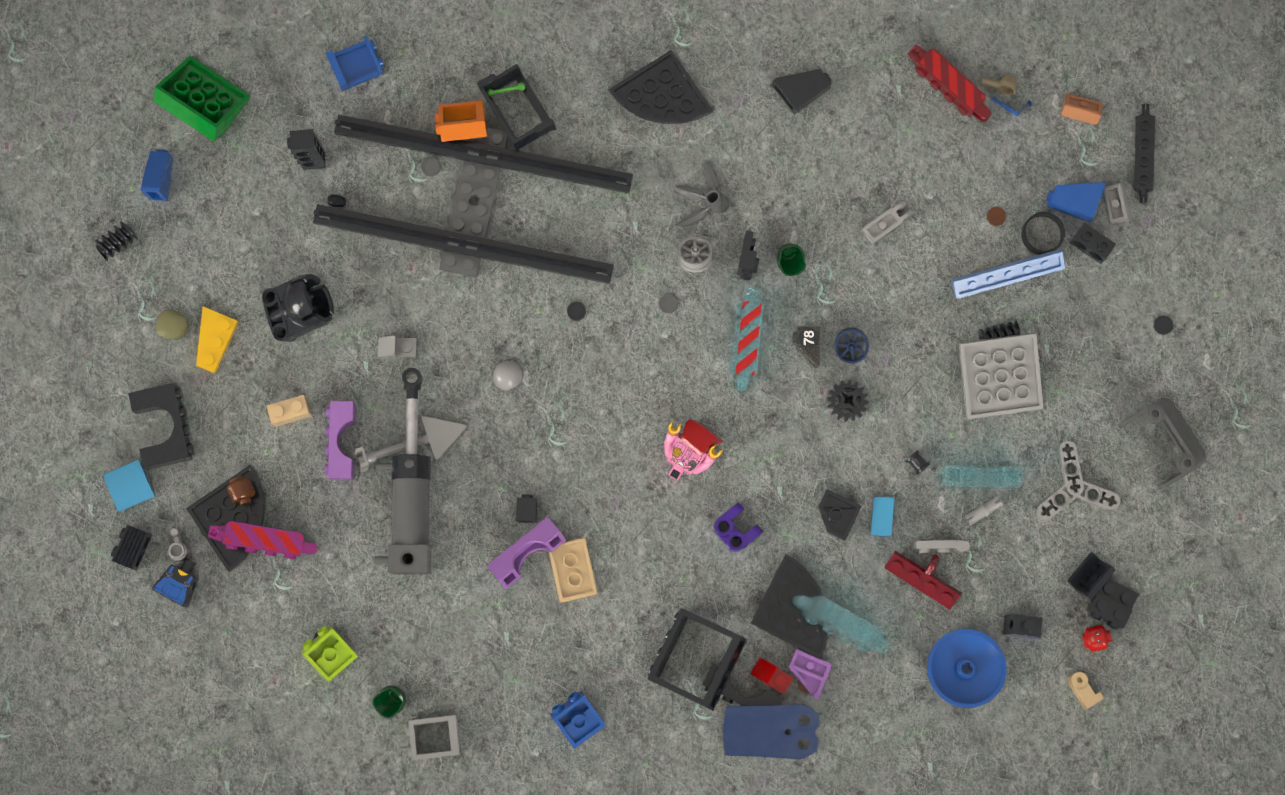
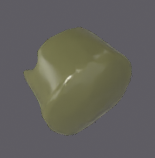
[156,310,188,340]

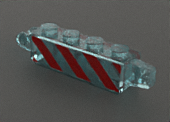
[730,287,764,393]

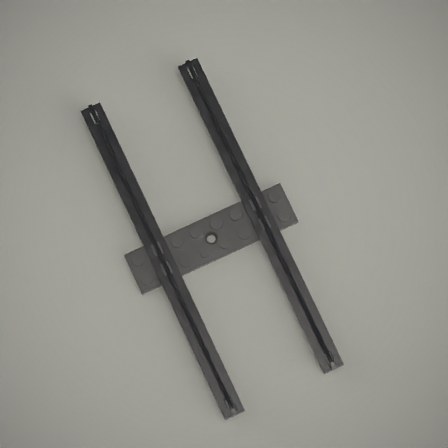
[313,114,633,284]

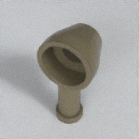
[981,74,1017,95]

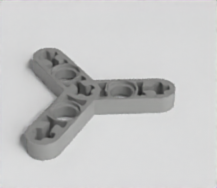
[1036,441,1120,521]

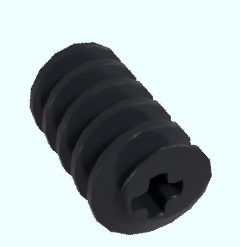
[95,221,138,261]
[978,320,1020,340]

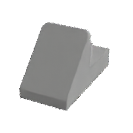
[378,335,417,358]

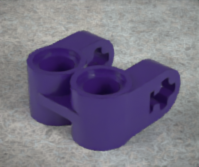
[714,502,764,552]

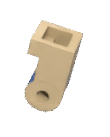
[1068,672,1104,709]

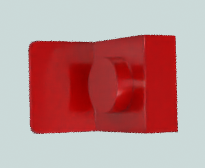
[750,657,793,695]

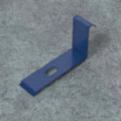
[991,97,1032,117]

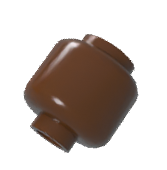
[227,475,255,506]

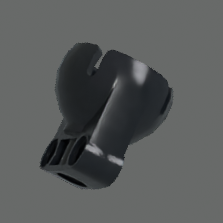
[262,274,334,342]

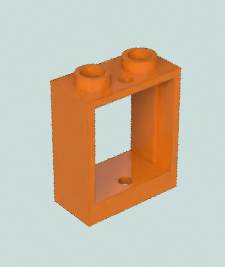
[435,100,487,142]

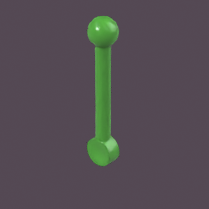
[487,83,525,96]

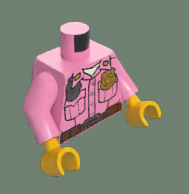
[664,420,723,481]

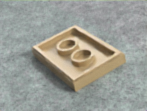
[549,537,598,603]

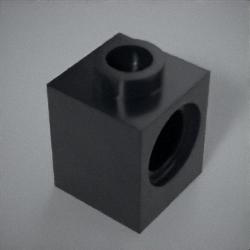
[516,494,537,523]

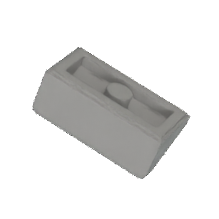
[1103,183,1132,224]

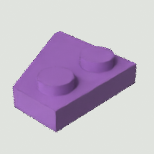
[788,649,832,699]

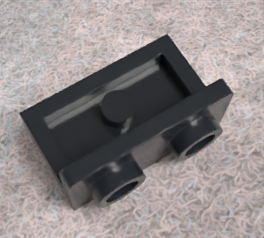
[1067,552,1116,600]

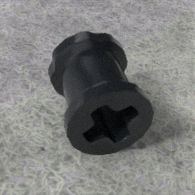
[905,450,930,476]

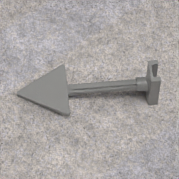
[354,416,467,473]

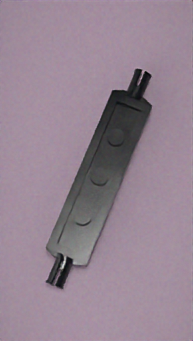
[1134,104,1155,204]

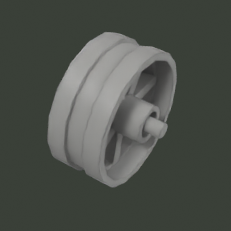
[678,237,713,273]

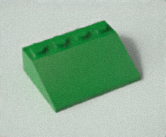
[153,56,251,142]

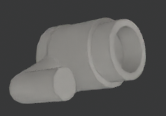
[168,528,191,562]

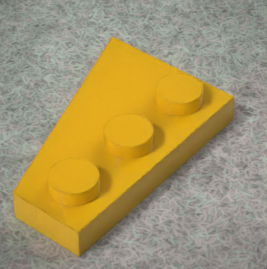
[196,307,239,374]

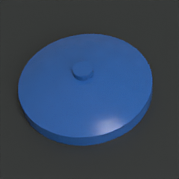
[927,629,1007,708]

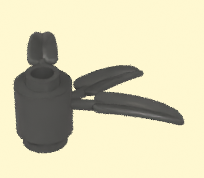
[675,162,729,227]

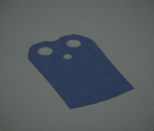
[723,704,819,759]

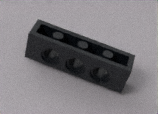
[287,129,326,170]

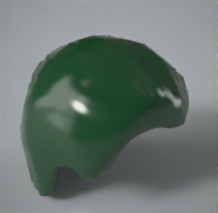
[777,244,806,276]
[372,685,406,719]

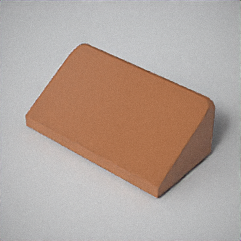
[1061,93,1103,125]

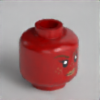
[1082,625,1112,652]

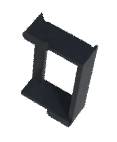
[477,64,557,152]

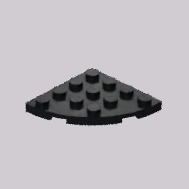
[609,50,713,124]
[186,464,265,572]
[750,554,829,659]

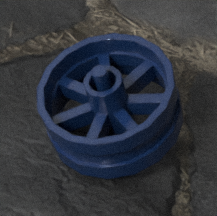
[834,327,869,364]

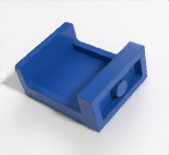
[326,36,385,91]

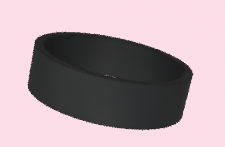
[1021,212,1065,255]

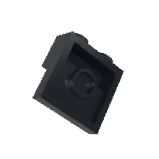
[737,230,760,281]
[1086,578,1139,630]

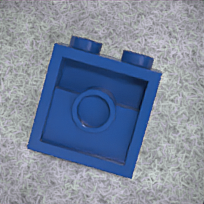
[550,691,606,749]

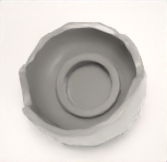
[492,361,523,391]

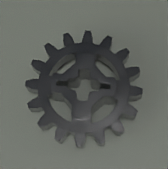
[826,380,869,422]

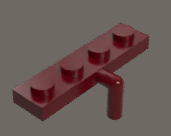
[884,550,961,610]

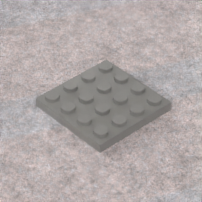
[959,332,1044,419]

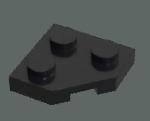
[818,489,862,541]

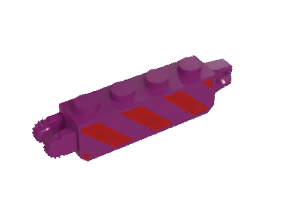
[208,521,318,560]

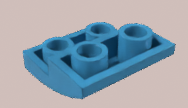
[103,459,155,512]

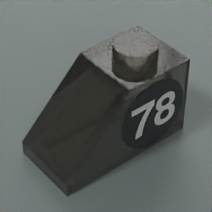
[792,326,820,368]

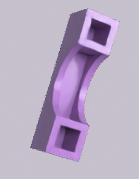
[325,401,356,480]
[487,517,566,589]

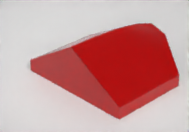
[681,419,723,456]

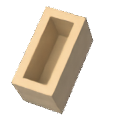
[267,395,312,427]

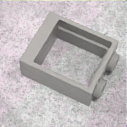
[406,715,461,760]

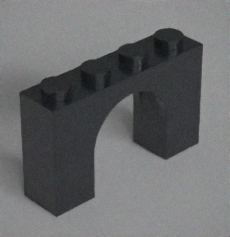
[128,383,194,470]

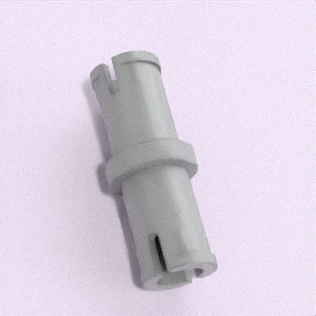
[964,495,1004,526]

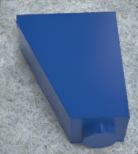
[140,149,173,201]
[1046,182,1106,222]

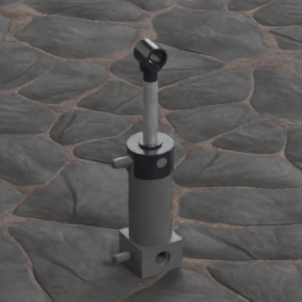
[374,367,431,575]

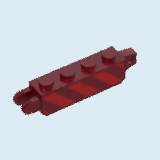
[908,45,991,123]

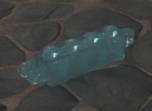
[792,595,890,654]

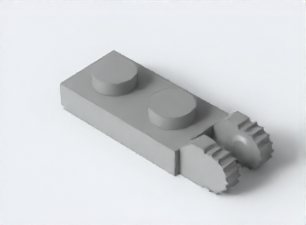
[861,201,914,245]
[913,540,970,554]

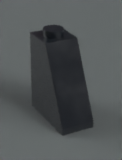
[772,69,832,115]

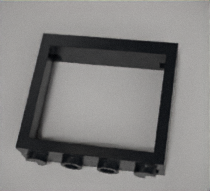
[647,608,747,711]

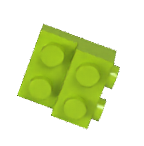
[301,625,358,682]

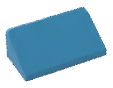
[871,497,894,537]

